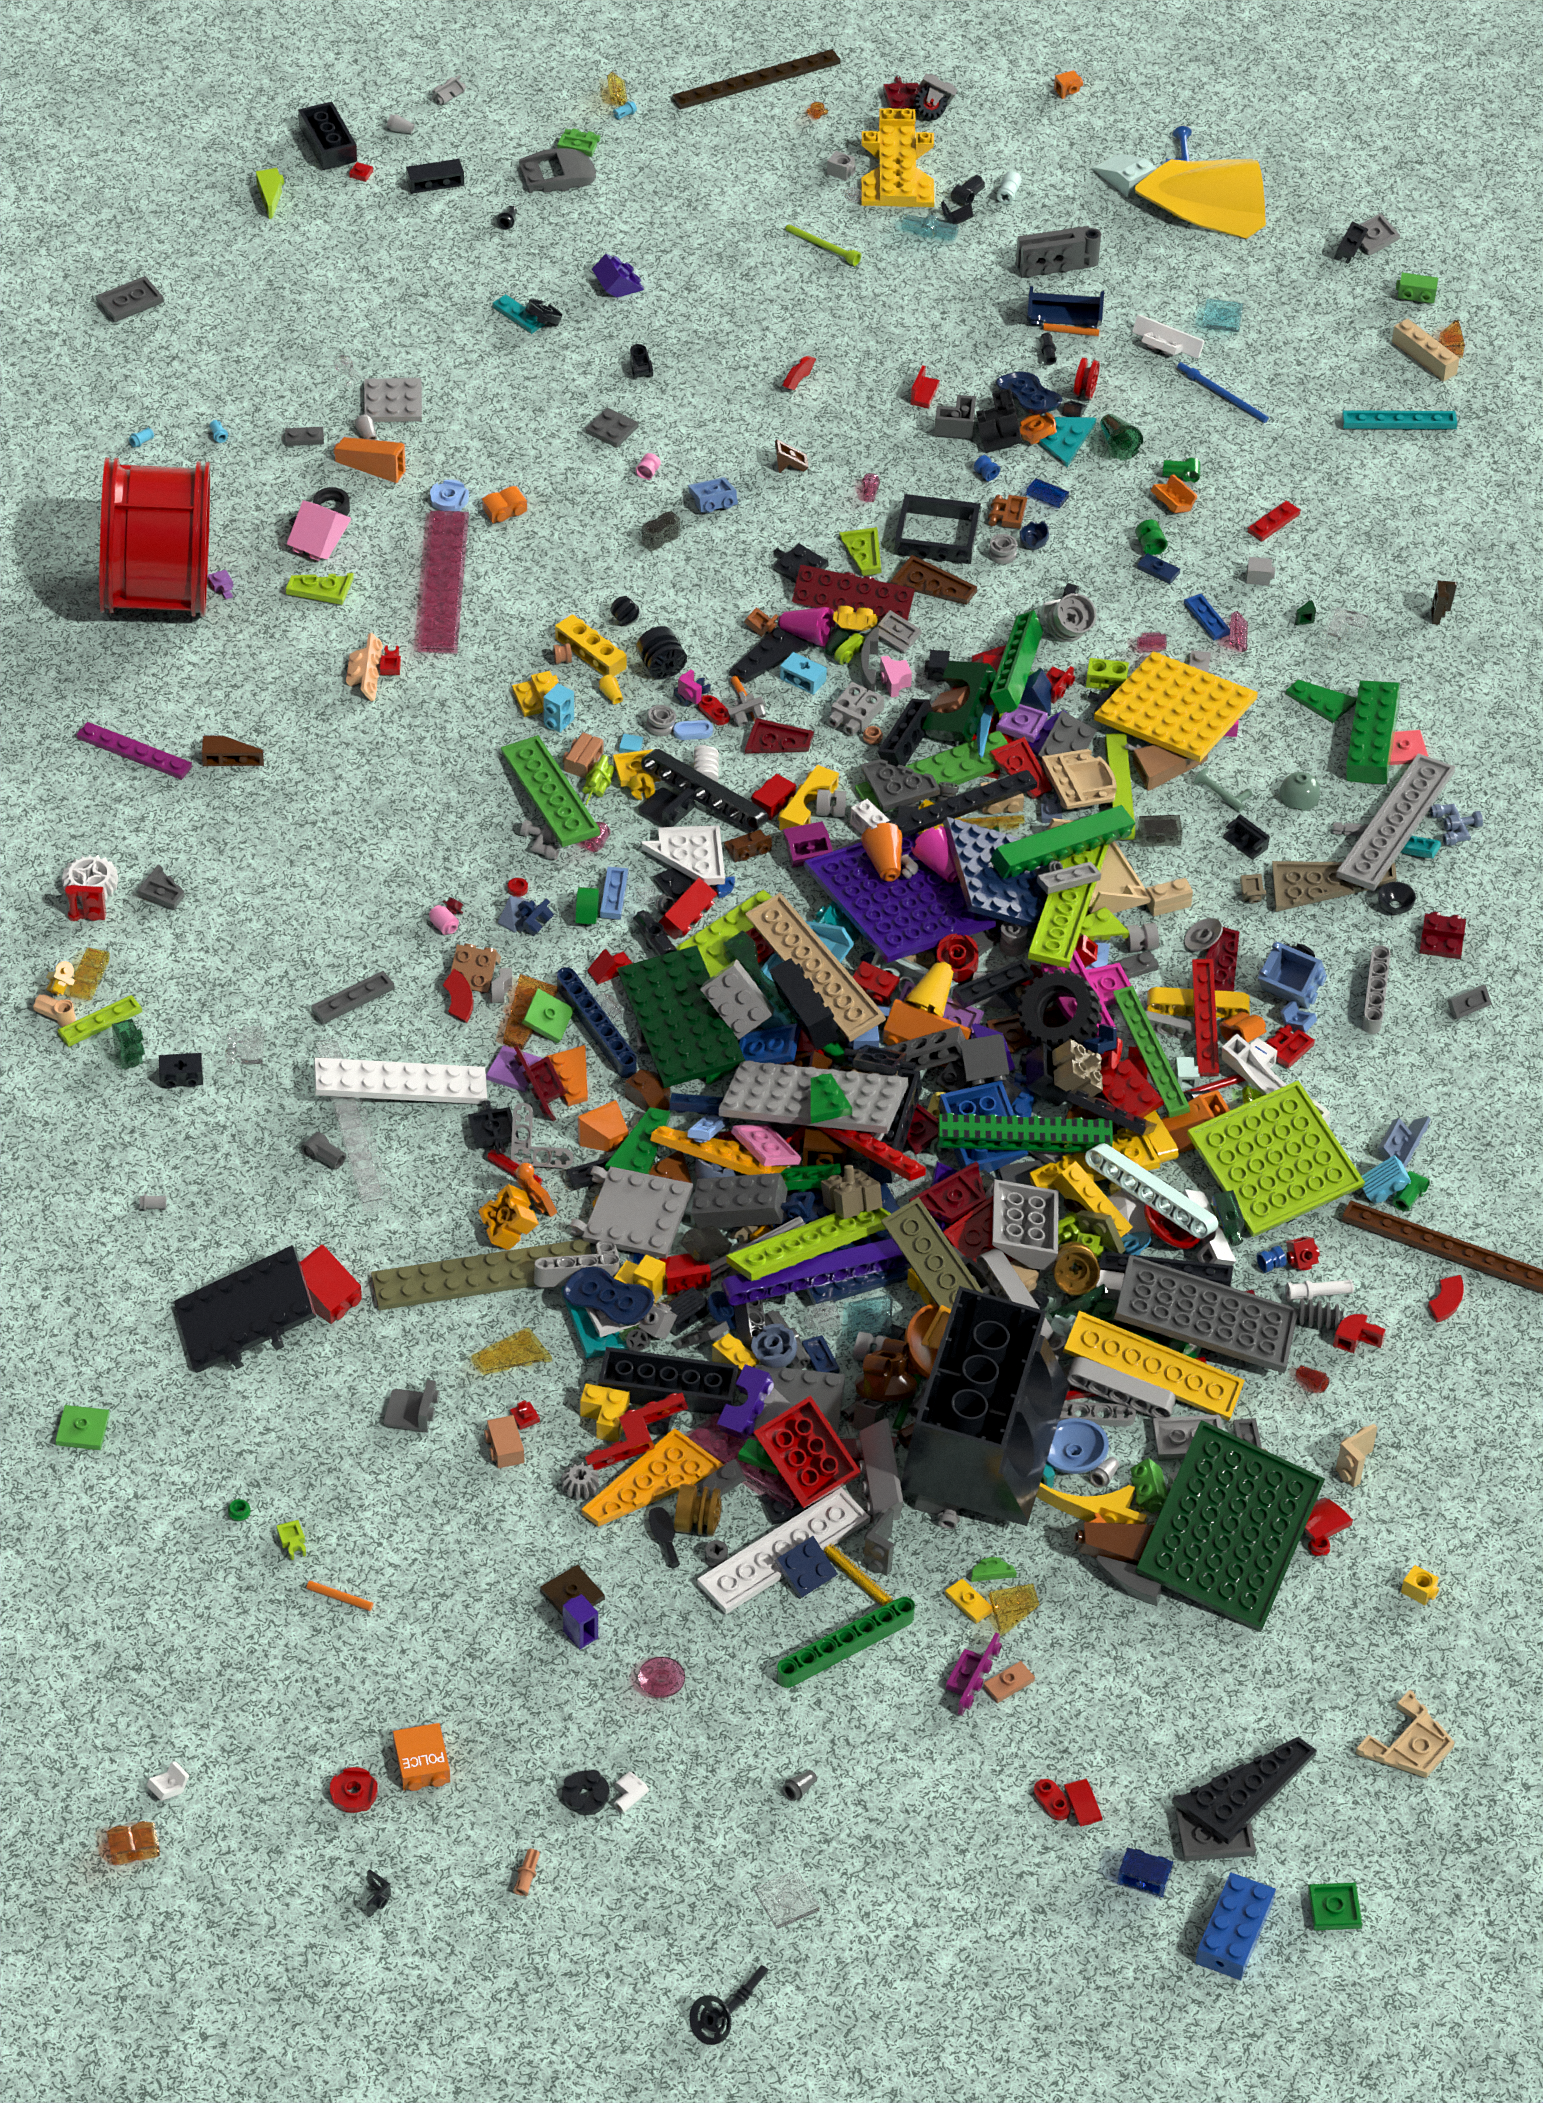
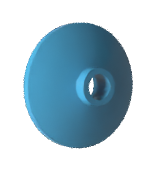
[1110,1231,1151,1255]

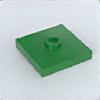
[1308,1882,1363,1931]

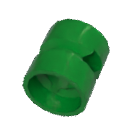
[1135,519,1168,555]

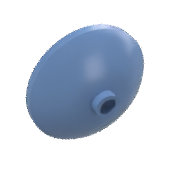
[1047,1418,1109,1474]

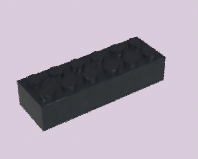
[598,1347,739,1416]

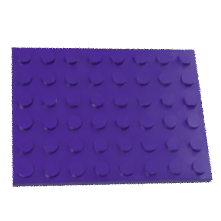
[804,833,996,963]

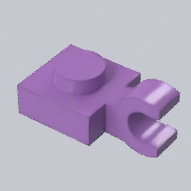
[207,570,233,599]

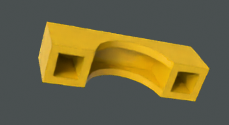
[778,765,839,830]
[1052,1161,1133,1238]

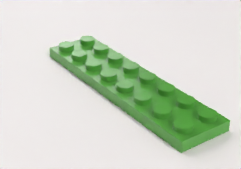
[855,730,1008,814]
[501,735,600,848]

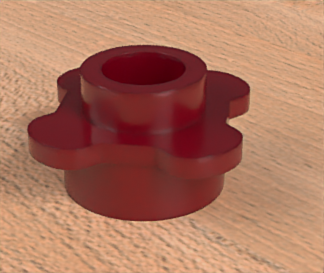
[442,897,464,915]

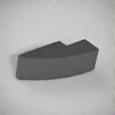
[1097,1555,1162,1606]

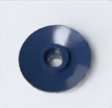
[707,1291,737,1329]

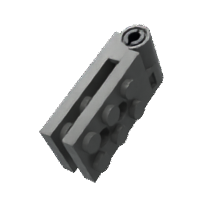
[1015,226,1101,278]

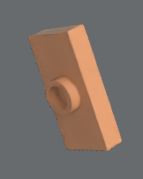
[983,1661,1035,1704]

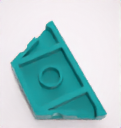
[1040,417,1097,467]

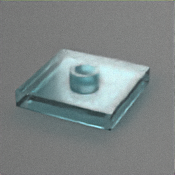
[1202,299,1244,332]
[847,1294,893,1341]

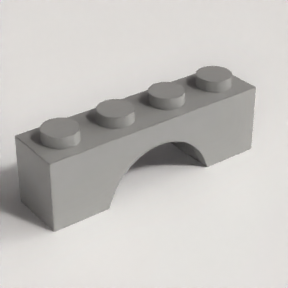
[1181,1189,1236,1265]

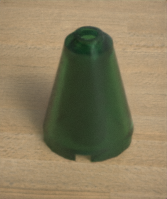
[1100,414,1144,461]

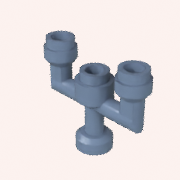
[1429,803,1483,846]

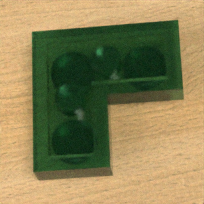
[1050,1284,1108,1319]

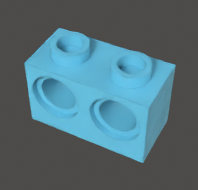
[544,683,574,733]

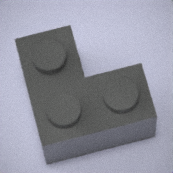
[934,395,976,439]

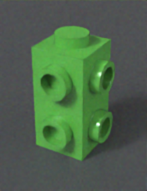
[1395,272,1439,304]
[1130,1458,1168,1513]

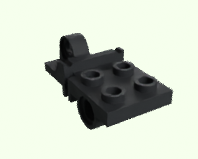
[976,388,1023,453]
[935,1058,1021,1105]

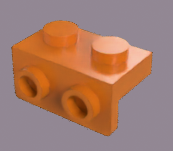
[1151,475,1197,513]

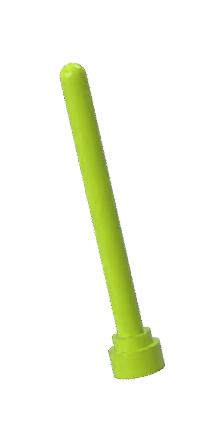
[785,224,862,266]

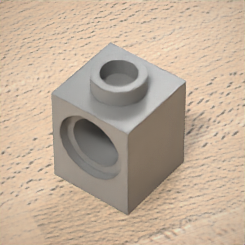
[827,151,856,181]

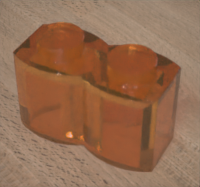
[106,1821,160,1865]

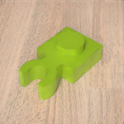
[276,1520,306,1560]

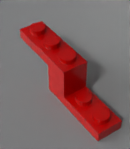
[585,1393,688,1471]

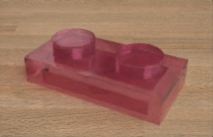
[1229,611,1248,652]

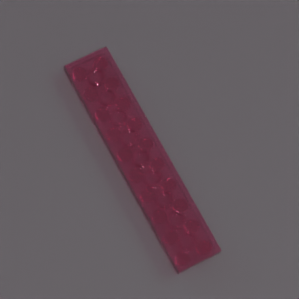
[418,511,469,654]

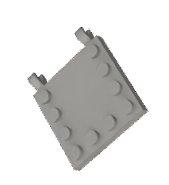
[570,1166,694,1259]

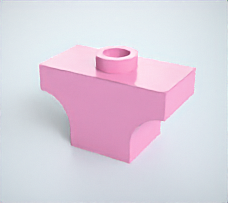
[880,656,912,697]

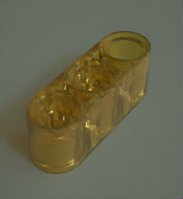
[70,947,110,1000]

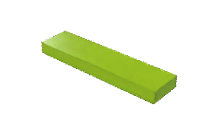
[57,995,142,1047]

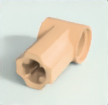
[33,994,76,1027]

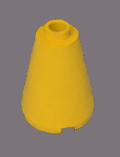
[903,961,954,1017]

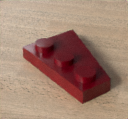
[745,718,814,754]

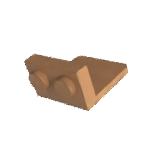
[451,943,501,993]

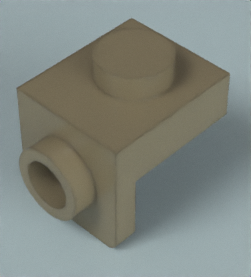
[1240,874,1266,903]

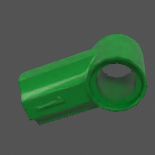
[1162,458,1201,483]
[1392,1171,1430,1212]

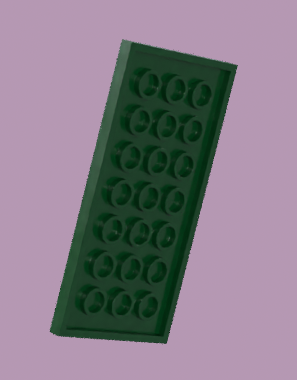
[617,945,745,1088]

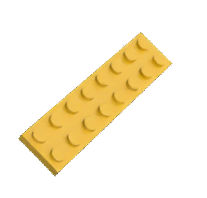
[1063,1311,1245,1421]

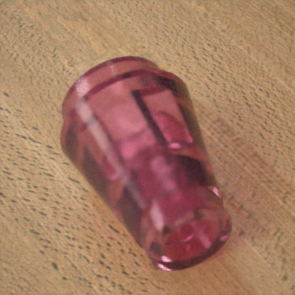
[861,473,880,502]

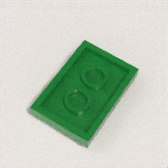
[781,1163,841,1192]

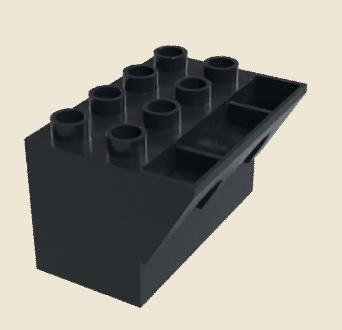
[900,1286,1070,1526]

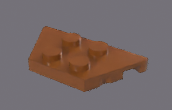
[649,1151,692,1183]

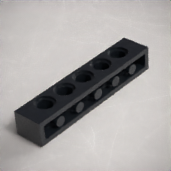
[869,1069,922,1184]

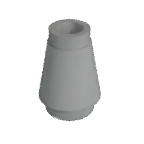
[387,114,415,134]
[355,414,377,440]
[1089,1457,1119,1488]

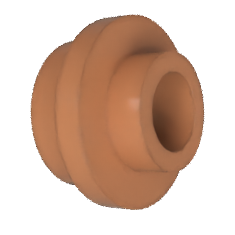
[863,726,883,745]

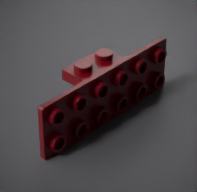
[792,565,915,622]

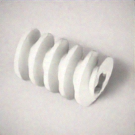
[693,745,719,782]

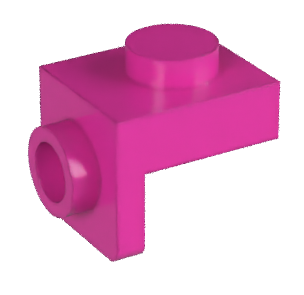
[678,669,702,704]

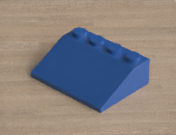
[938,1081,1028,1176]

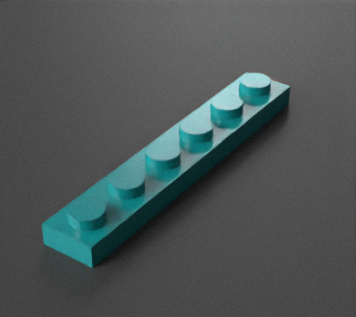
[1342,410,1458,429]

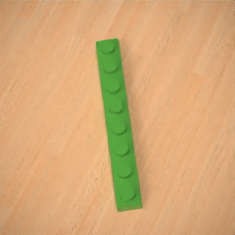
[1113,985,1190,1118]

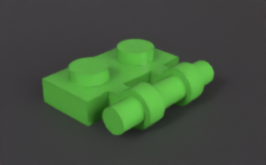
[557,128,601,157]

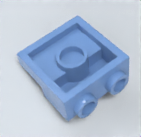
[688,477,738,513]

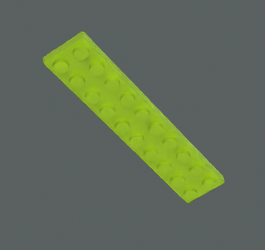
[1028,844,1109,969]

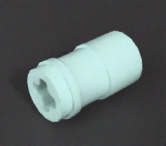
[997,171,1021,204]

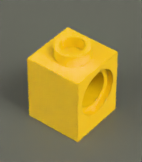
[1401,1565,1439,1605]

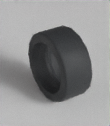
[313,487,350,516]

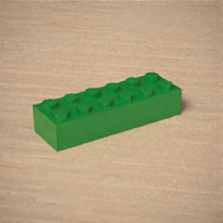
[1346,680,1400,784]

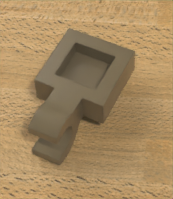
[729,1225,759,1248]

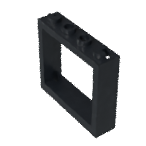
[894,494,981,564]

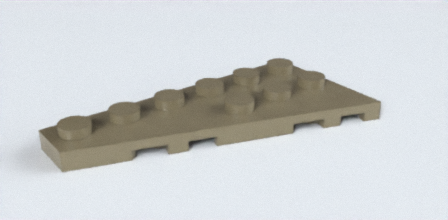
[1272,861,1397,912]

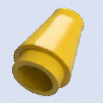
[599,675,623,705]

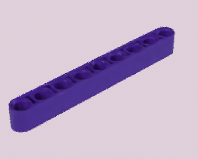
[721,1239,908,1306]

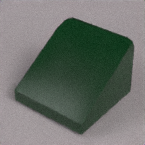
[1295,600,1316,626]

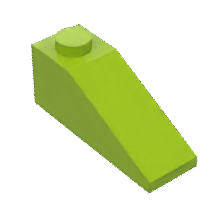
[256,168,284,219]

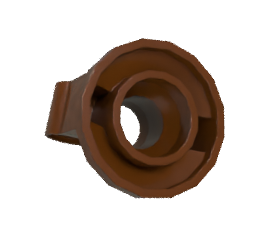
[854,1338,917,1402]

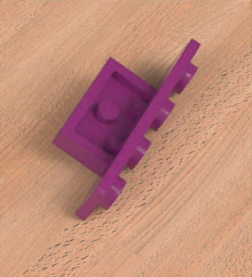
[946,1632,1002,1716]

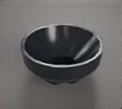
[1378,882,1416,914]

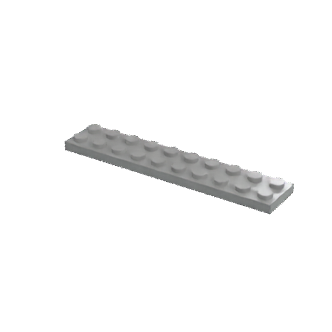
[1336,753,1455,891]

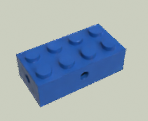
[1195,1872,1276,1981]

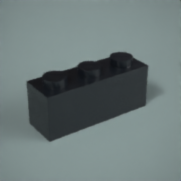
[406,159,464,194]

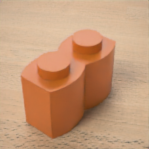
[482,486,527,523]
[1219,1012,1266,1042]

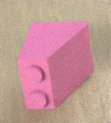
[287,500,351,561]

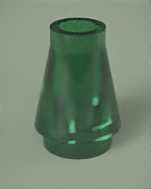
[823,627,849,657]

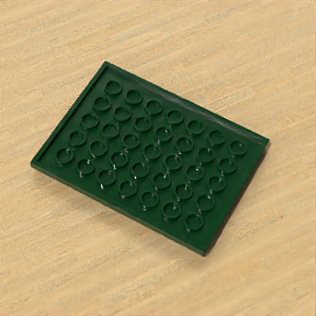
[1134,1420,1325,1632]

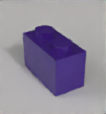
[563,1594,598,1650]

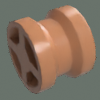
[553,643,572,664]

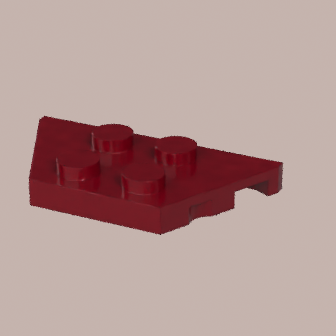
[909,1161,986,1224]

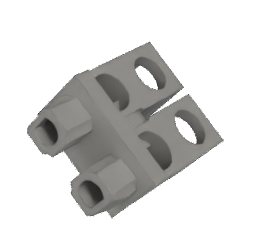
[828,682,884,736]

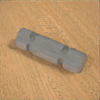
[1333,822,1369,836]

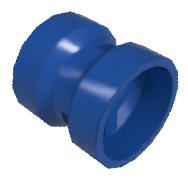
[974,455,1000,482]
[1257,1246,1286,1273]

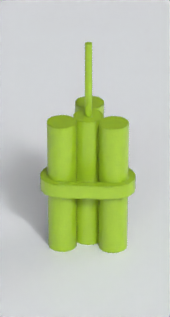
[582,755,615,805]

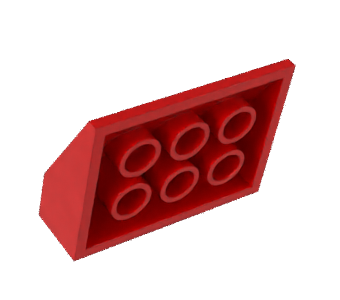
[753,1395,861,1509]

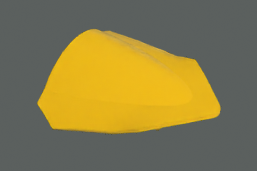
[1135,159,1266,239]

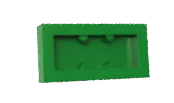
[738,1439,780,1475]

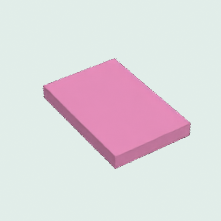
[731,1124,801,1166]

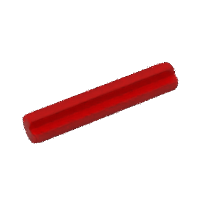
[487,1149,542,1185]

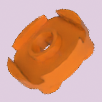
[1020,413,1057,444]

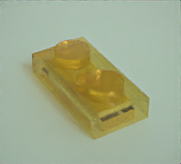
[607,72,628,106]

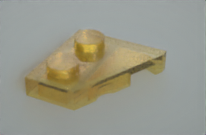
[988,1583,1040,1636]

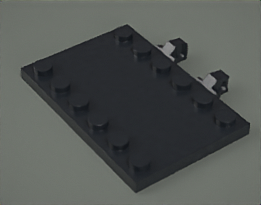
[174,1245,317,1373]

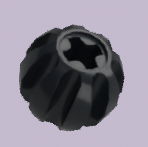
[610,596,640,626]

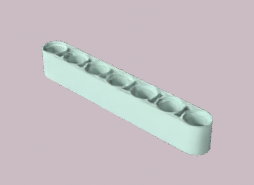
[1085,1143,1218,1238]

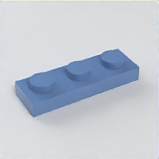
[600,867,628,919]

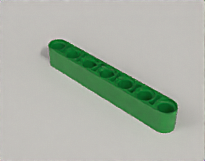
[777,1597,915,1688]

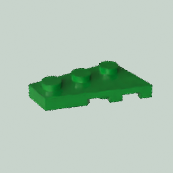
[811,1073,852,1124]

